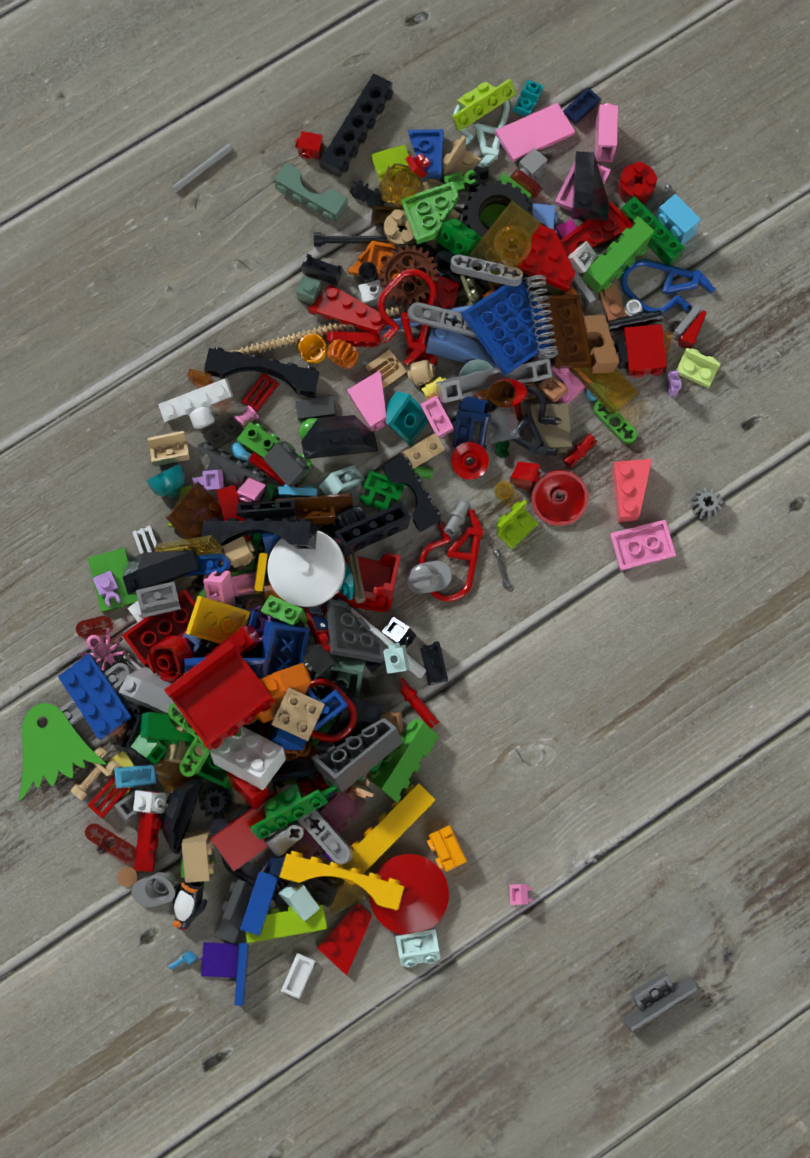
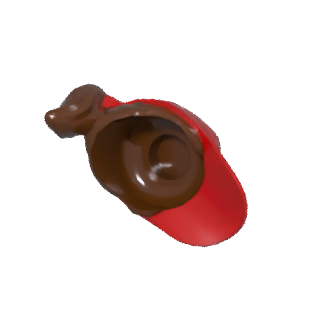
[473,379,527,408]

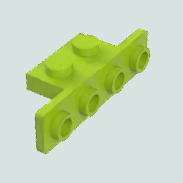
[452,79,516,131]

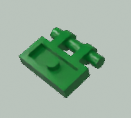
[359,470,406,511]

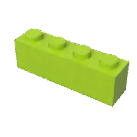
[245,902,328,943]

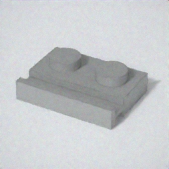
[136,582,181,619]

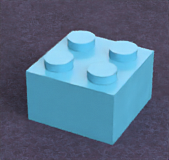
[656,194,701,245]

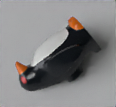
[173,881,207,930]

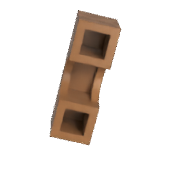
[583,315,619,374]

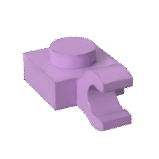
[192,469,224,490]

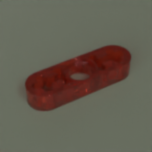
[85,823,136,862]

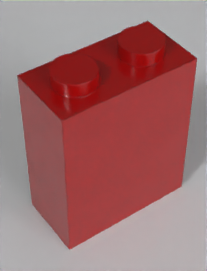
[623,324,667,378]

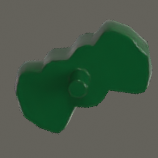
[495,432,511,458]

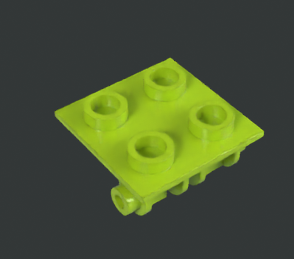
[371,145,416,187]

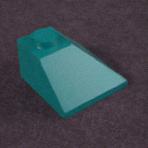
[386,391,428,446]

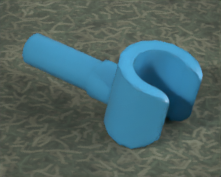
[168,951,197,970]

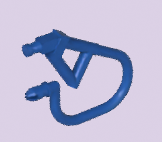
[621,260,716,314]

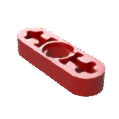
[326,332,381,347]

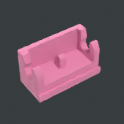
[420,395,455,439]
[203,571,236,606]

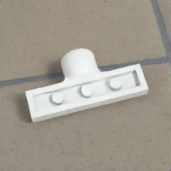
[158,379,233,429]

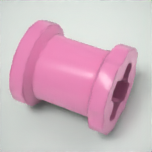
[234,405,259,429]

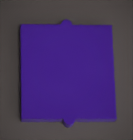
[200,942,239,978]

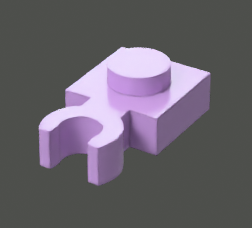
[666,370,681,397]
[93,570,121,607]

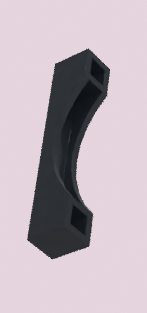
[204,347,320,398]
[201,518,318,549]

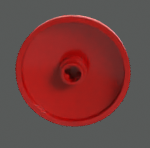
[369,854,449,935]

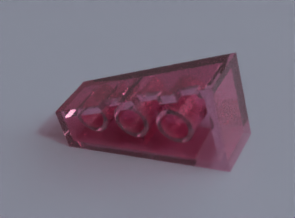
[290,786,367,860]

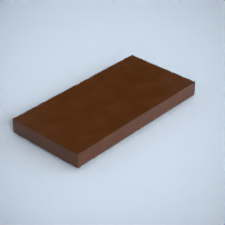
[543,295,592,369]

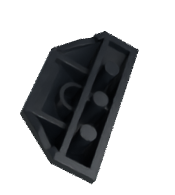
[301,415,378,459]
[160,776,205,855]

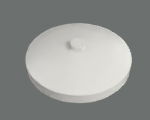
[268,531,346,607]

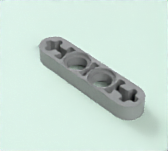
[450,255,523,286]

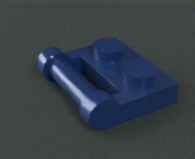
[452,409,491,450]

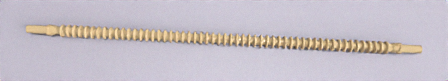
[230,281,504,356]

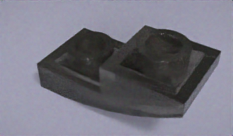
[203,416,244,450]

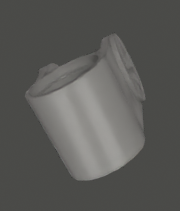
[264,820,303,856]

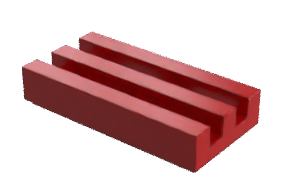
[241,373,279,413]
[87,776,129,819]

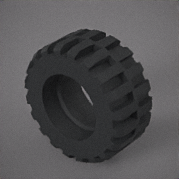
[462,180,533,254]

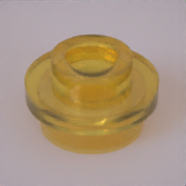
[494,481,513,500]

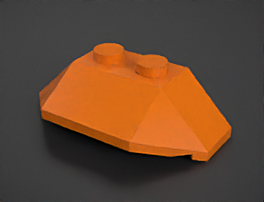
[256,663,312,723]

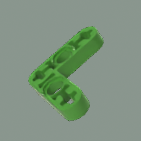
[168,703,211,777]

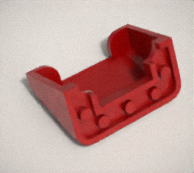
[331,553,401,612]

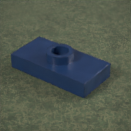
[563,87,601,125]

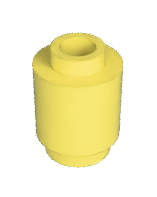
[421,377,446,400]

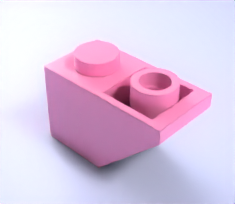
[237,478,267,503]

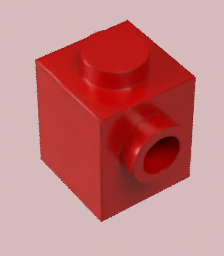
[295,131,324,160]

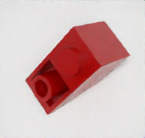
[509,461,541,492]

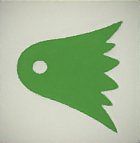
[19,703,107,801]

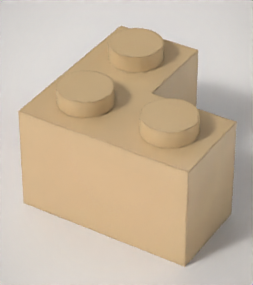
[182,830,215,883]

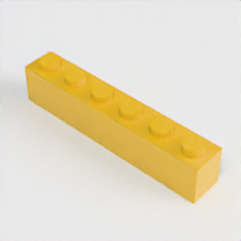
[341,783,436,886]

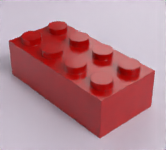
[122,589,195,666]

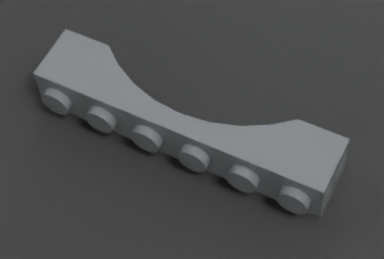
[436,358,553,403]

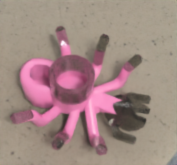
[77,627,130,672]

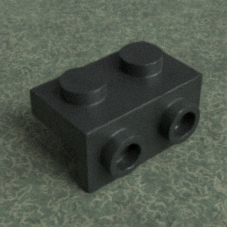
[301,876,345,907]

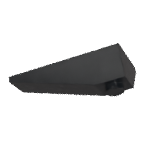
[123,550,201,595]

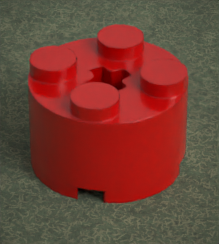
[618,161,657,205]
[147,636,193,681]

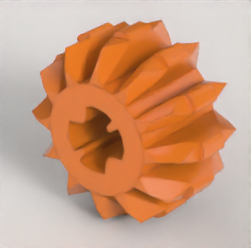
[327,339,359,369]

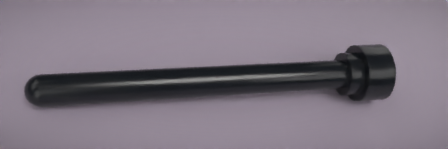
[314,232,391,247]

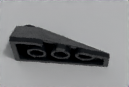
[571,151,609,221]

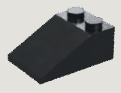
[334,697,383,747]

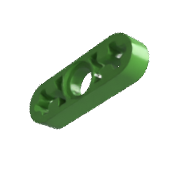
[593,400,637,445]

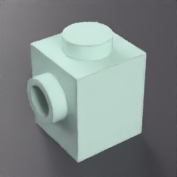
[383,643,410,674]

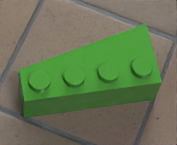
[582,216,654,294]
[366,718,439,803]

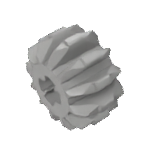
[690,487,723,520]

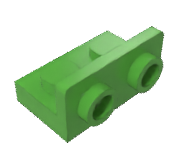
[261,595,309,626]

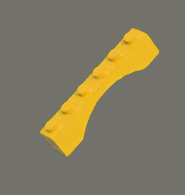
[280,851,404,910]

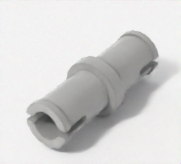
[444,499,471,536]

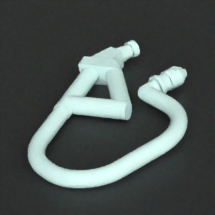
[453,100,510,168]

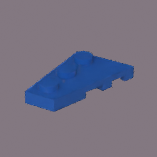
[408,129,444,179]

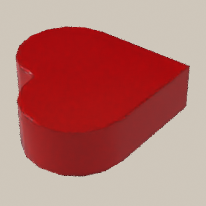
[316,633,331,655]

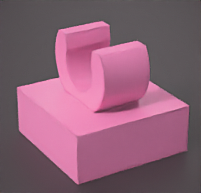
[510,884,533,905]

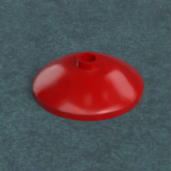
[531,470,589,526]

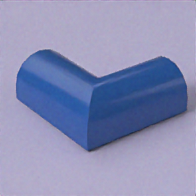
[306,687,349,730]

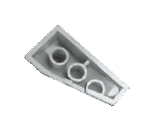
[118,666,181,715]

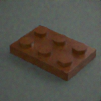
[166,482,222,546]

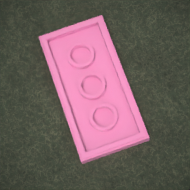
[495,103,575,163]

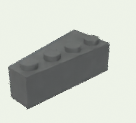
[312,718,403,793]

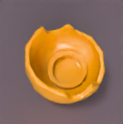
[298,333,328,364]

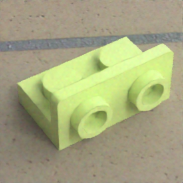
[676,348,721,388]

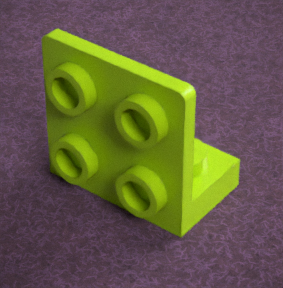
[495,499,539,550]

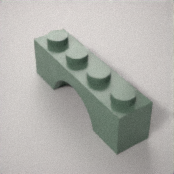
[274,162,348,223]

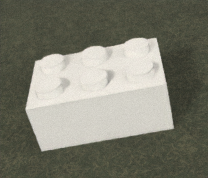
[210,726,286,790]

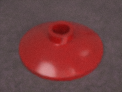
[451,442,489,480]

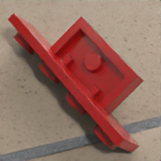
[134,791,161,872]

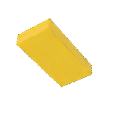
[253,553,267,595]

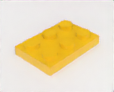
[186,596,250,644]

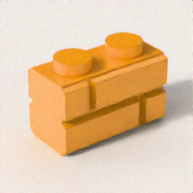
[427,825,467,872]

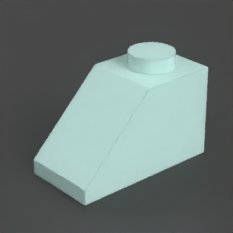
[319,465,365,495]

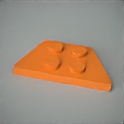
[348,241,418,286]

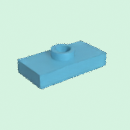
[114,765,156,789]

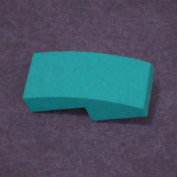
[513,79,544,117]
[339,562,354,601]

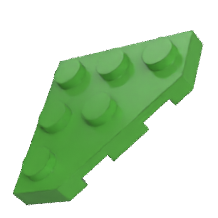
[400,182,459,245]

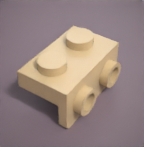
[147,431,190,467]

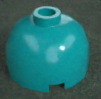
[146,464,185,498]

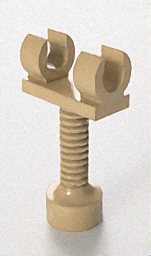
[71,747,121,800]

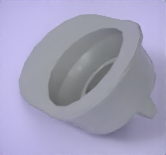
[407,561,452,594]
[131,872,176,907]

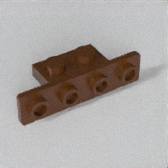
[276,493,353,525]

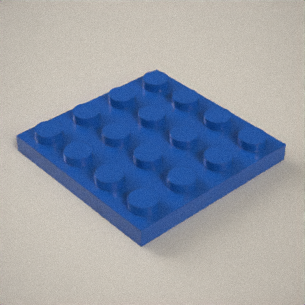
[461,281,551,376]

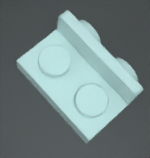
[396,929,440,967]

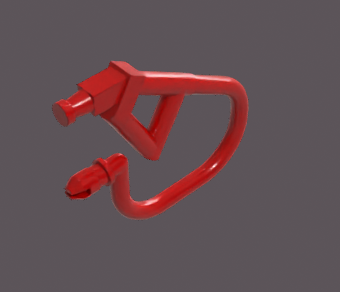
[378,269,437,367]
[419,509,483,602]
[269,679,357,742]

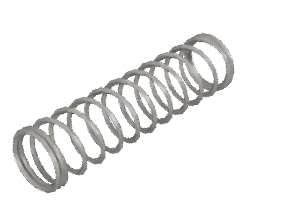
[526,275,559,359]

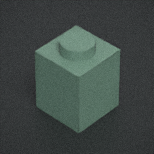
[296,276,321,305]

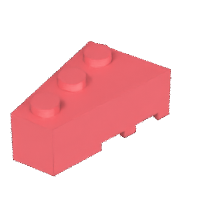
[612,459,652,523]

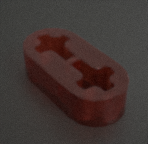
[510,169,542,198]
[76,616,113,639]

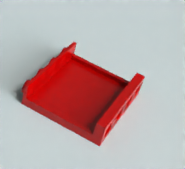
[164,640,275,751]

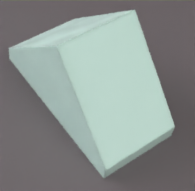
[278,881,320,922]

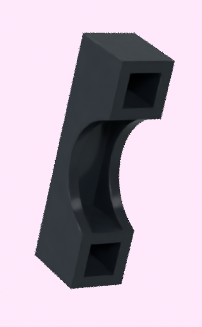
[381,454,441,533]

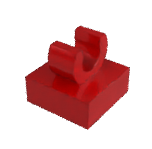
[405,153,430,178]

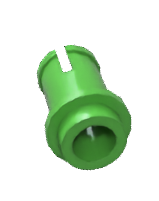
[411,466,433,480]

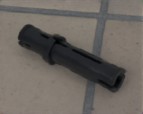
[606,310,663,332]

